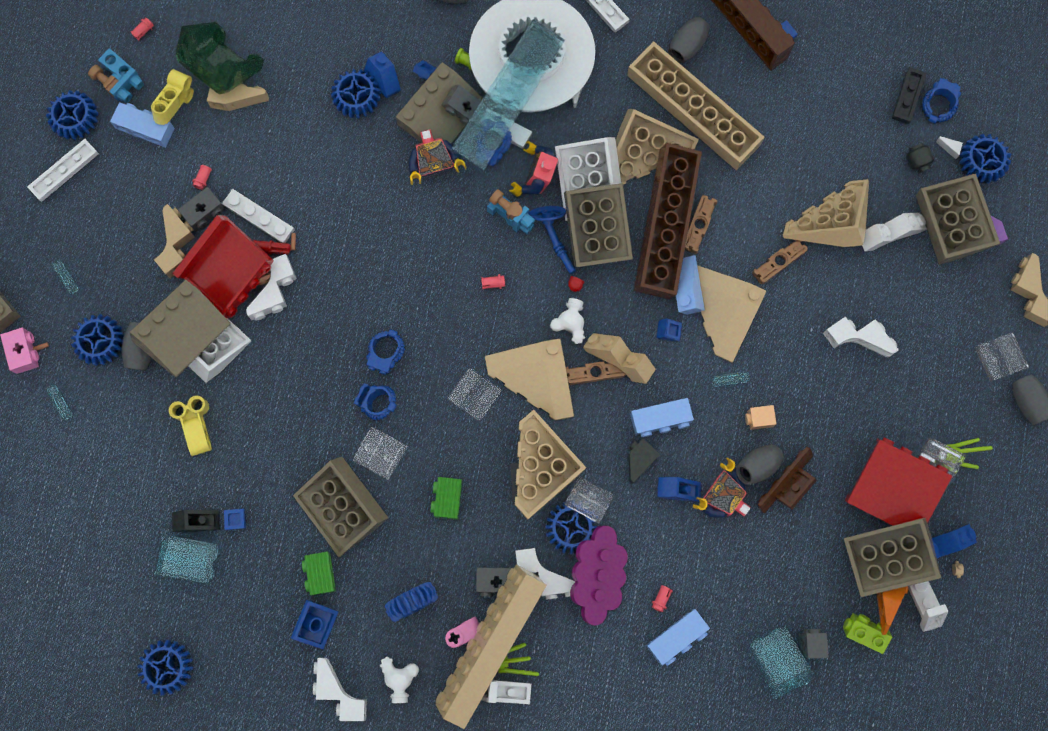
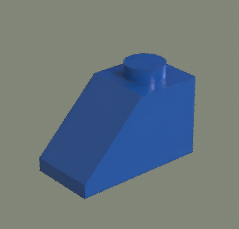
[363,52,401,98]
[657,477,701,502]

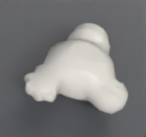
[550,298,585,344]
[380,657,419,703]

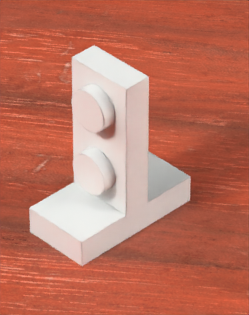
[908,581,948,632]
[481,680,531,704]

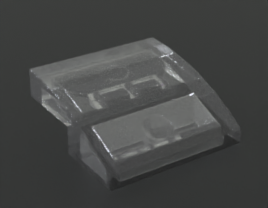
[975,333,1029,382]
[446,368,502,421]
[352,427,407,480]
[918,437,966,490]
[564,477,614,524]

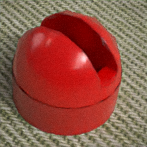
[568,276,584,292]

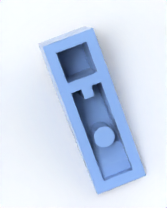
[676,255,705,315]

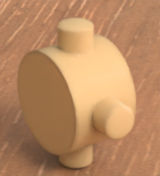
[952,561,964,578]

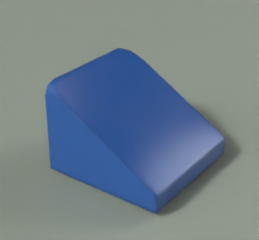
[657,318,682,342]

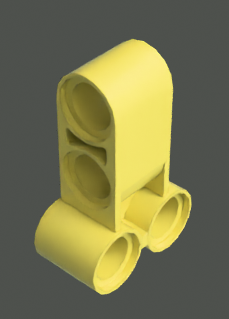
[151,69,194,125]
[169,396,212,456]

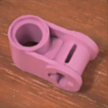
[445,617,479,648]

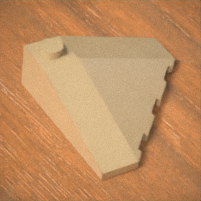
[616,109,699,185]
[783,179,869,247]
[697,265,766,363]
[485,339,574,420]
[515,410,586,520]

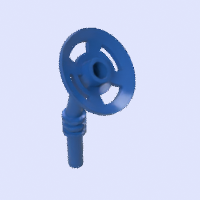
[529,206,576,274]

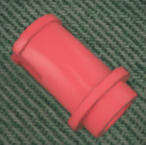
[130,18,154,41]
[192,165,212,190]
[481,274,505,289]
[652,585,673,612]

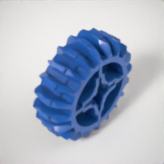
[331,69,381,119]
[46,90,99,140]
[959,134,1011,184]
[71,314,124,366]
[545,501,598,555]
[385,582,438,622]
[137,640,193,695]

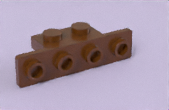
[758,447,816,513]

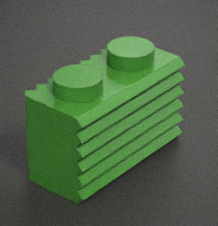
[431,477,462,520]
[302,552,336,596]

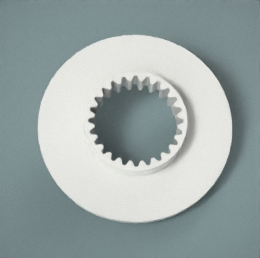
[469,0,595,112]

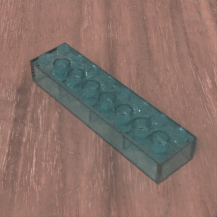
[452,19,565,172]

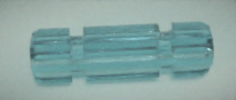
[51,260,79,294]
[712,371,750,387]
[46,385,72,420]

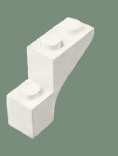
[862,213,927,251]
[246,254,297,321]
[823,317,898,357]
[515,548,575,600]
[313,658,367,721]

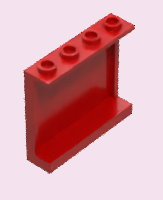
[172,215,274,318]
[845,437,952,526]

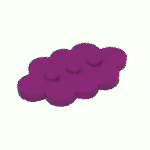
[570,525,628,626]

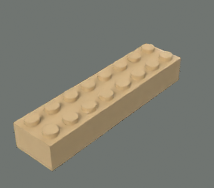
[627,41,765,171]
[436,564,547,729]

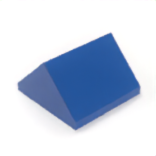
[291,600,338,649]

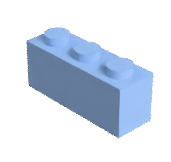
[110,102,175,148]
[630,398,694,438]
[646,609,710,666]

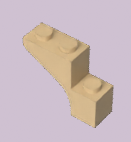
[154,204,195,279]
[1011,253,1048,327]
[583,333,656,384]

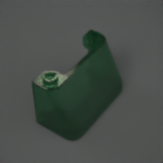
[176,22,264,94]

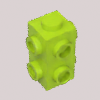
[843,613,892,654]

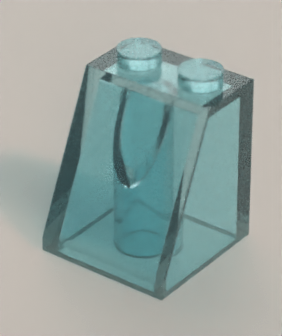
[154,536,218,584]
[750,627,811,700]

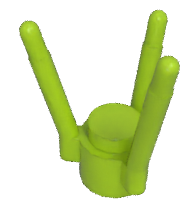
[942,438,993,469]
[498,643,539,676]

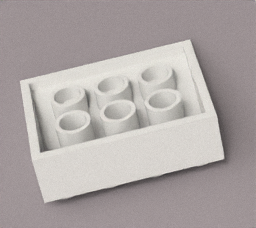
[555,137,621,221]
[189,318,251,383]

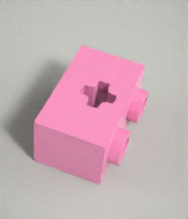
[0,327,39,374]

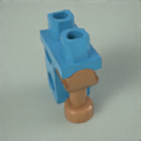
[88,48,144,103]
[487,189,535,235]

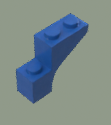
[932,524,977,558]

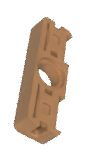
[685,195,717,254]
[752,240,808,284]
[566,361,626,385]

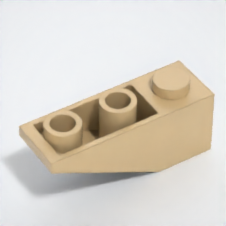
[207,80,269,111]

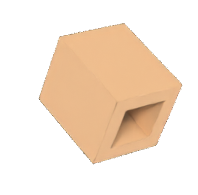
[745,405,776,430]

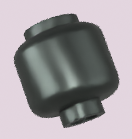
[906,143,934,172]

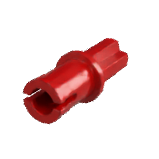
[253,240,291,255]

